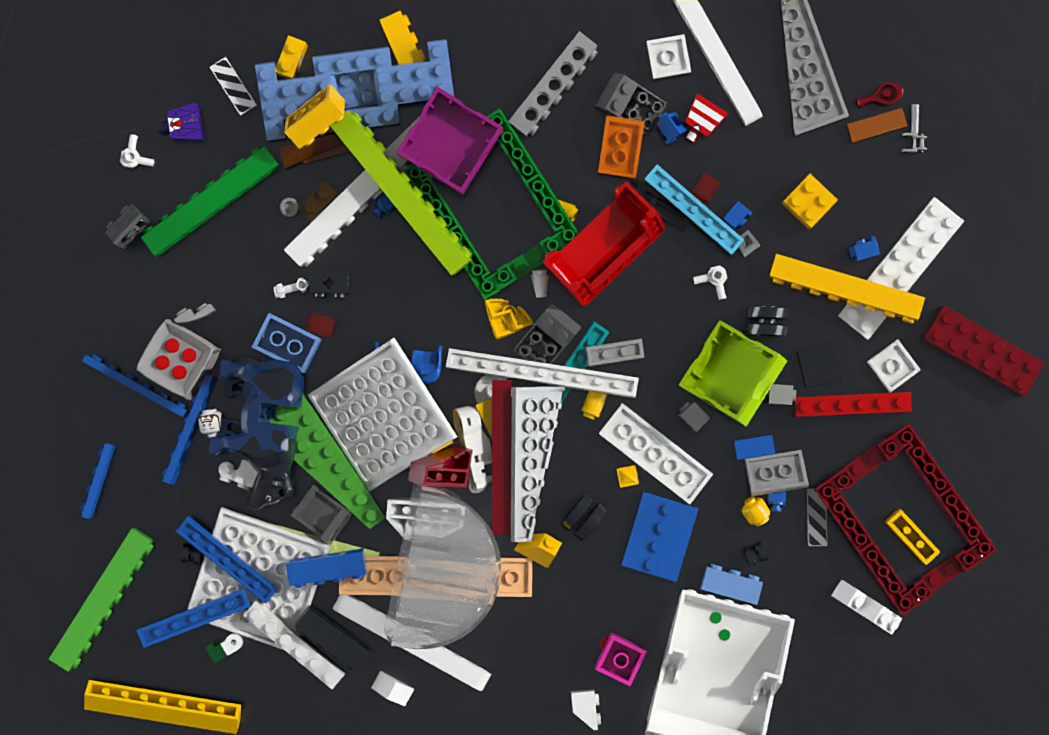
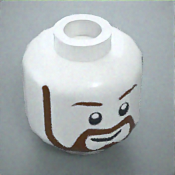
[198,409,223,438]

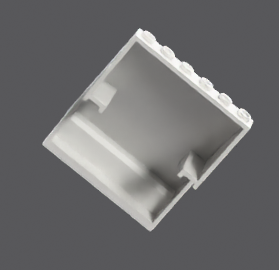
[645,589,795,735]

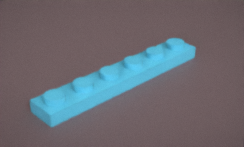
[644,165,744,255]

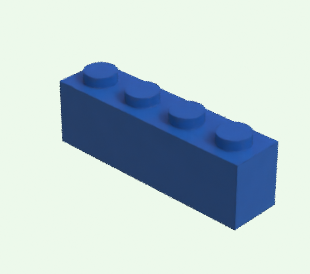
[285,548,367,588]

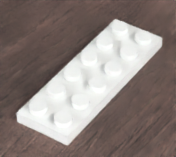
[599,403,713,504]

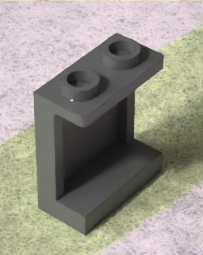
[291,485,353,545]

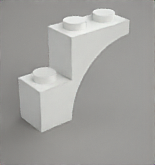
[831,580,902,635]

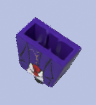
[157,103,204,141]

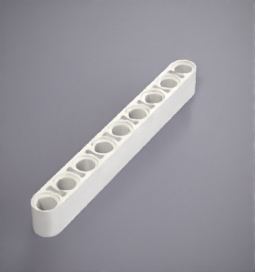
[673,0,763,126]
[333,595,491,691]

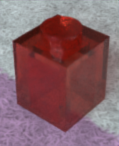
[691,173,721,204]
[305,313,336,338]

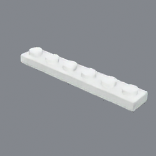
[243,600,345,689]

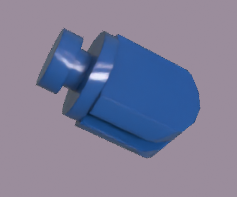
[372,192,395,218]
[767,491,786,513]

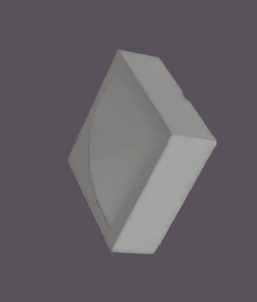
[738,230,760,257]

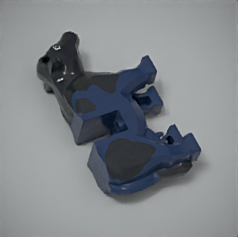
[209,355,304,511]

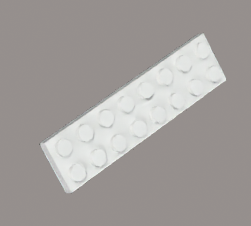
[838,197,964,340]

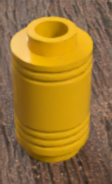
[581,391,608,420]

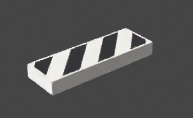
[210,57,257,116]

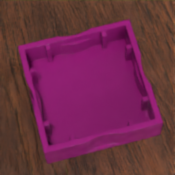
[396,87,503,195]

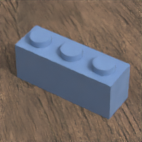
[700,564,763,605]

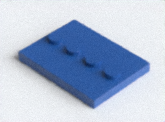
[621,492,699,582]

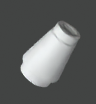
[530,269,550,298]

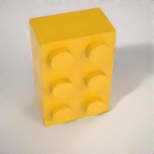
[284,84,345,149]

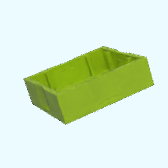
[679,320,787,426]

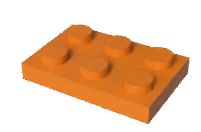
[598,115,645,178]

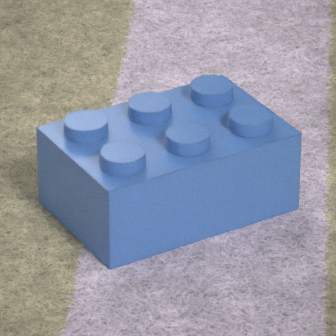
[252,313,322,373]

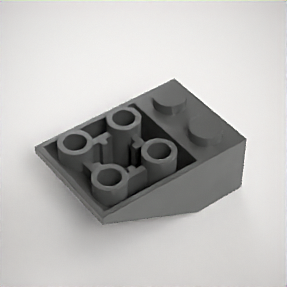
[595,73,667,136]
[513,303,582,364]

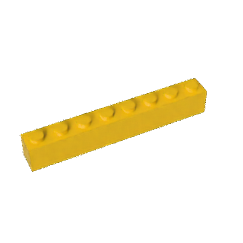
[770,254,925,324]
[84,680,241,734]

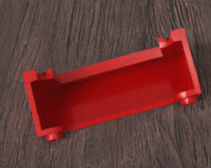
[542,181,665,306]

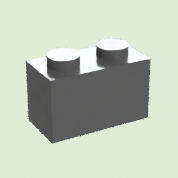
[678,402,710,432]

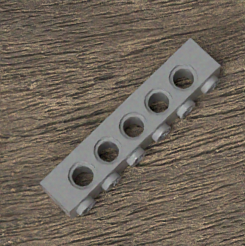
[508,31,598,138]

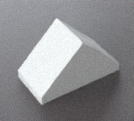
[371,671,414,706]

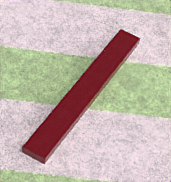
[492,380,511,535]

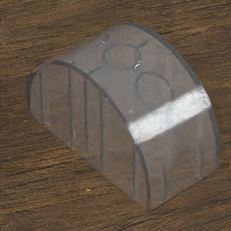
[384,483,501,649]

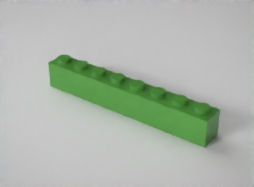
[49,528,154,671]

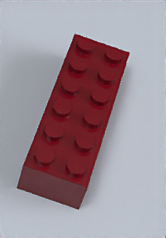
[922,305,1044,397]

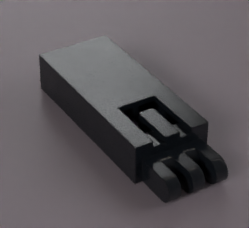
[631,178,690,231]

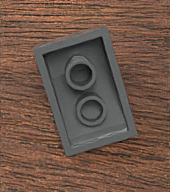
[105,204,151,249]

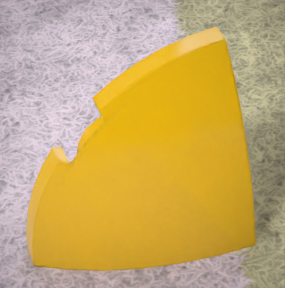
[485,299,534,340]

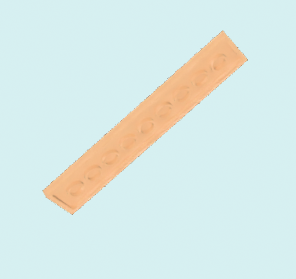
[339,556,532,597]

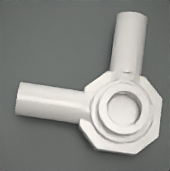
[120,135,154,168]
[693,266,727,300]

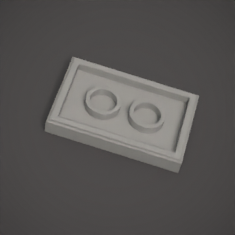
[745,450,809,496]

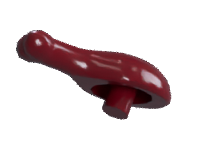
[856,82,904,108]

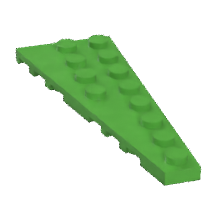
[270,393,386,529]

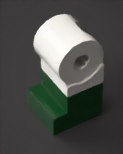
[205,633,243,663]

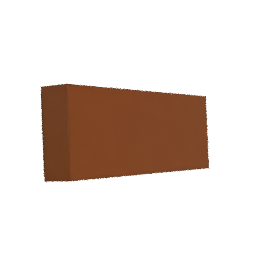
[847,108,907,143]

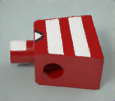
[684,94,728,143]

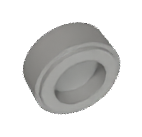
[280,198,299,217]

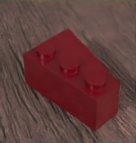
[408,445,473,488]

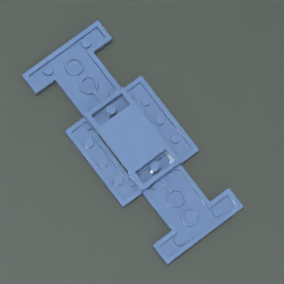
[255,39,454,141]

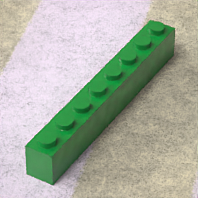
[141,146,280,257]

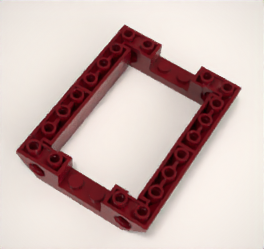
[814,423,998,616]

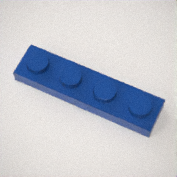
[80,443,115,519]

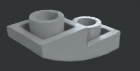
[174,303,216,323]

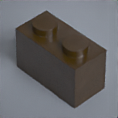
[298,181,339,222]

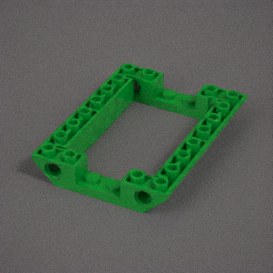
[403,109,579,300]

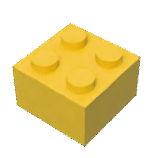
[781,174,838,229]

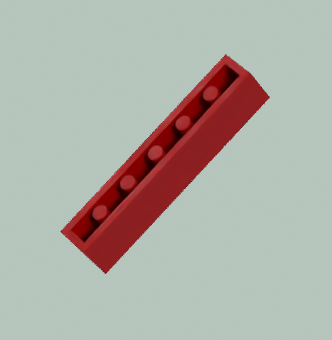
[793,392,912,417]

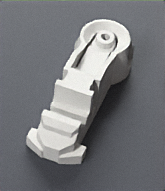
[453,406,492,493]

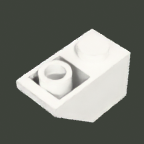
[571,689,601,730]

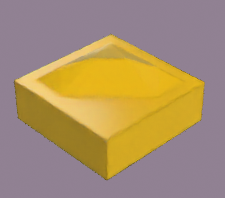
[616,465,639,488]

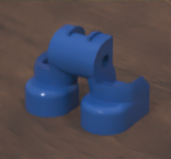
[375,342,443,384]

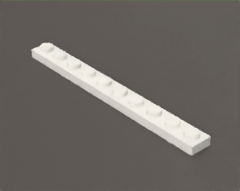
[446,348,639,398]

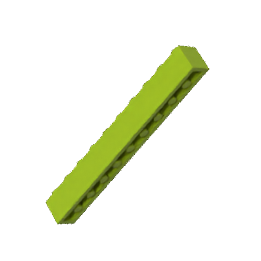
[330,111,472,275]

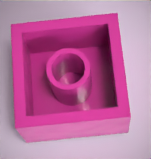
[594,632,647,686]

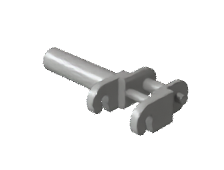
[902,104,927,153]

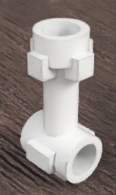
[273,277,310,298]

